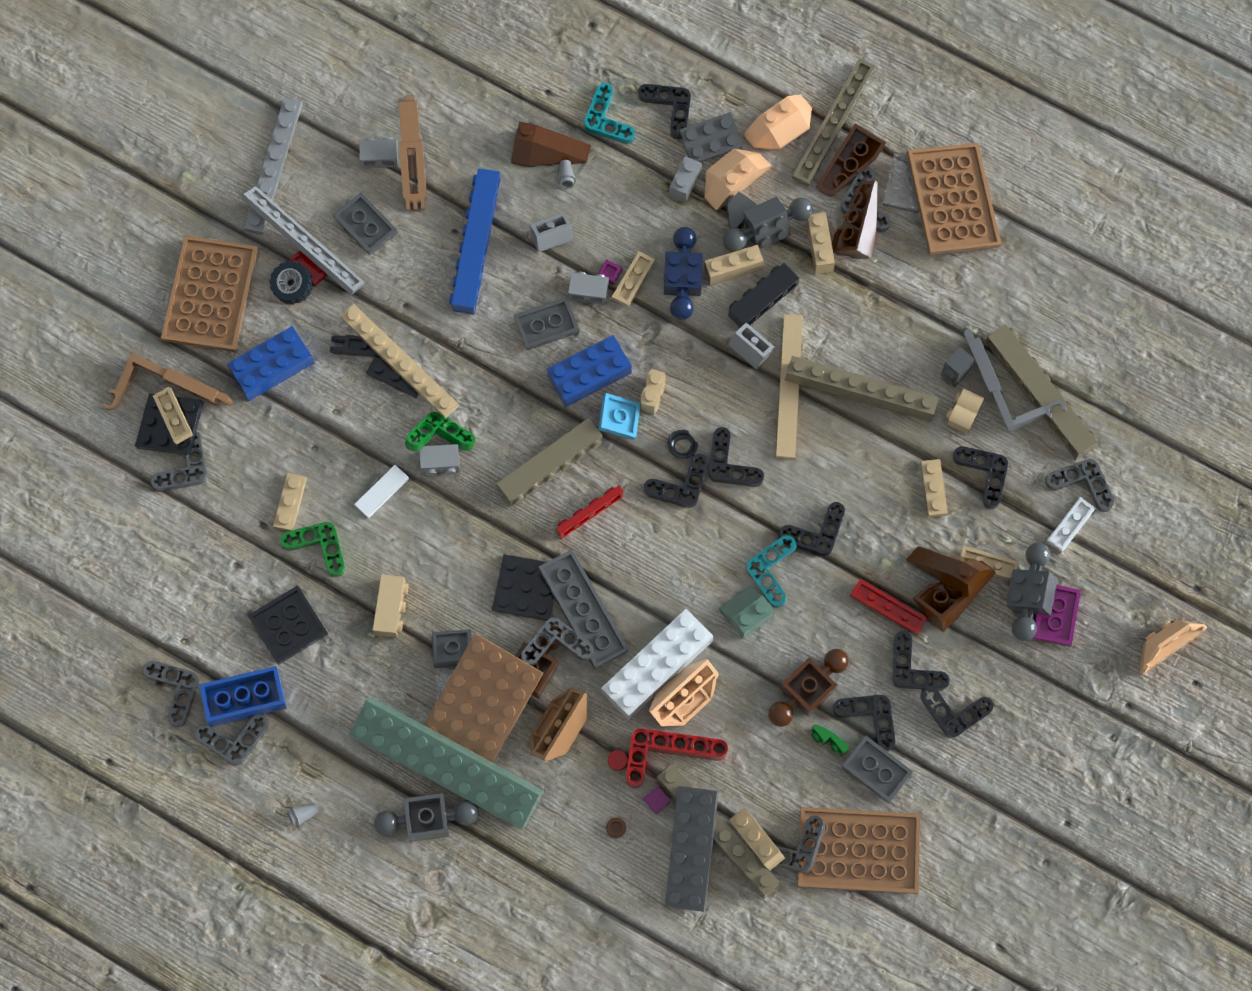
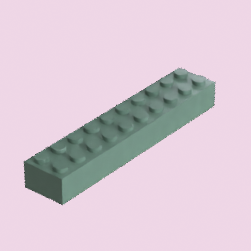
[349,697,544,830]

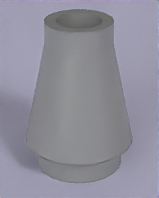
[557,160,576,189]
[287,803,319,826]

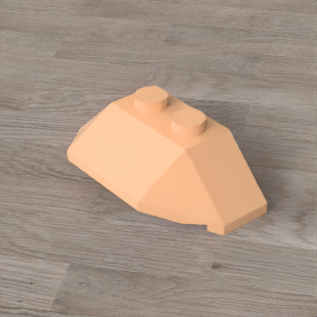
[743,94,812,149]
[704,148,772,212]
[1139,620,1207,675]
[649,659,719,726]

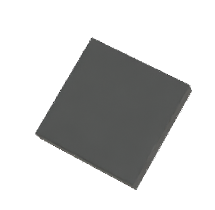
[432,629,472,668]

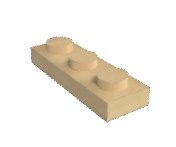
[612,251,655,308]
[153,387,193,444]
[920,459,948,518]
[273,473,307,531]
[960,546,1019,581]

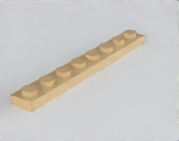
[340,304,459,419]

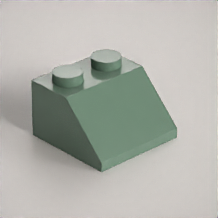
[719,586,775,639]

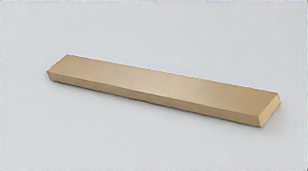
[776,314,803,460]

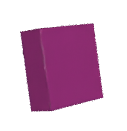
[598,259,623,285]
[643,786,671,814]

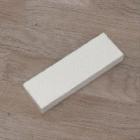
[354,465,409,519]
[1046,497,1096,553]

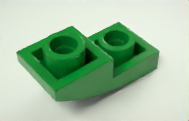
[811,724,849,757]

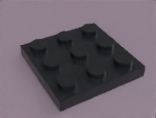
[135,393,204,456]
[492,554,554,621]
[248,585,328,665]

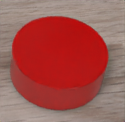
[608,750,627,771]

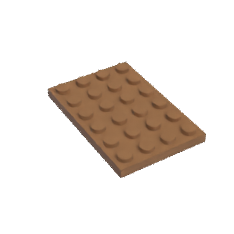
[906,143,1001,255]
[161,235,258,352]
[424,633,543,763]
[797,807,920,895]

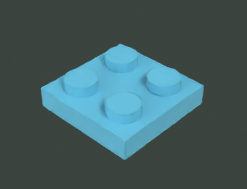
[598,393,640,440]

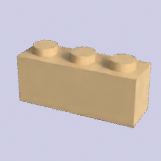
[806,212,835,274]
[704,245,764,286]
[373,574,409,638]
[729,807,785,871]

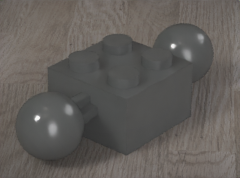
[723,196,813,252]
[1006,543,1057,641]
[374,793,479,842]

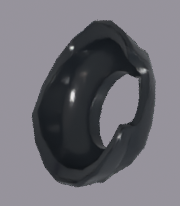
[667,430,698,459]

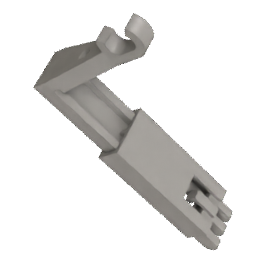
[964,329,1067,432]

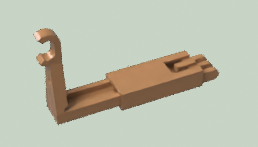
[398,95,427,211]
[102,353,233,410]

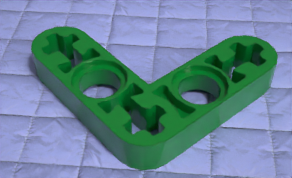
[405,412,475,451]
[281,522,345,577]

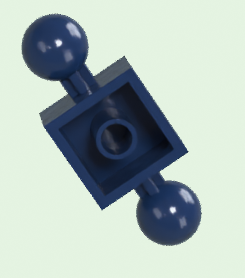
[664,227,703,320]

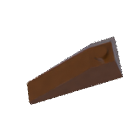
[511,121,591,167]
[816,124,886,196]
[832,180,877,259]
[906,546,992,597]
[913,560,996,632]

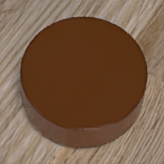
[606,818,626,839]

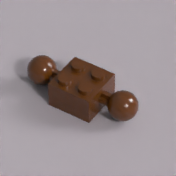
[515,625,562,699]
[768,649,849,727]

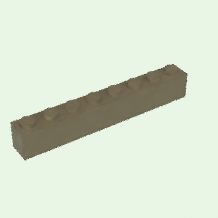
[985,324,1097,460]
[785,356,938,422]
[657,764,780,899]

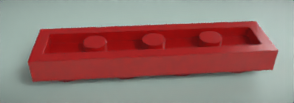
[556,485,623,539]
[850,579,927,635]

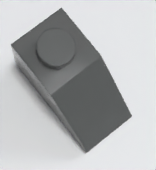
[726,191,756,229]

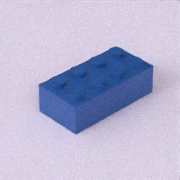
[227,326,314,401]
[547,335,632,408]
[199,666,287,727]

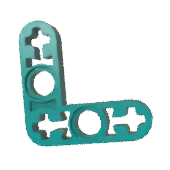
[584,83,635,144]
[747,535,796,607]

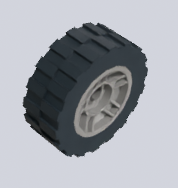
[269,261,313,304]

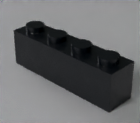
[728,263,799,328]

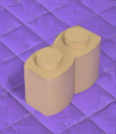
[641,369,666,414]
[946,389,984,434]

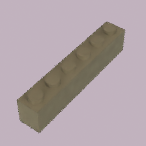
[496,418,603,506]

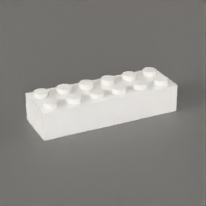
[601,609,713,721]

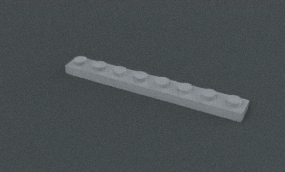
[244,97,302,235]
[242,186,365,295]

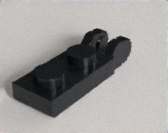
[330,335,381,358]

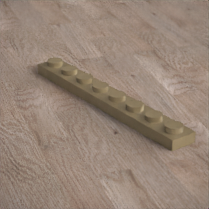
[792,58,875,186]

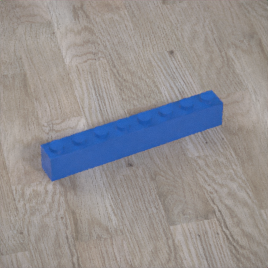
[449,168,501,315]

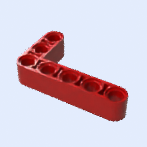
[626,728,728,788]

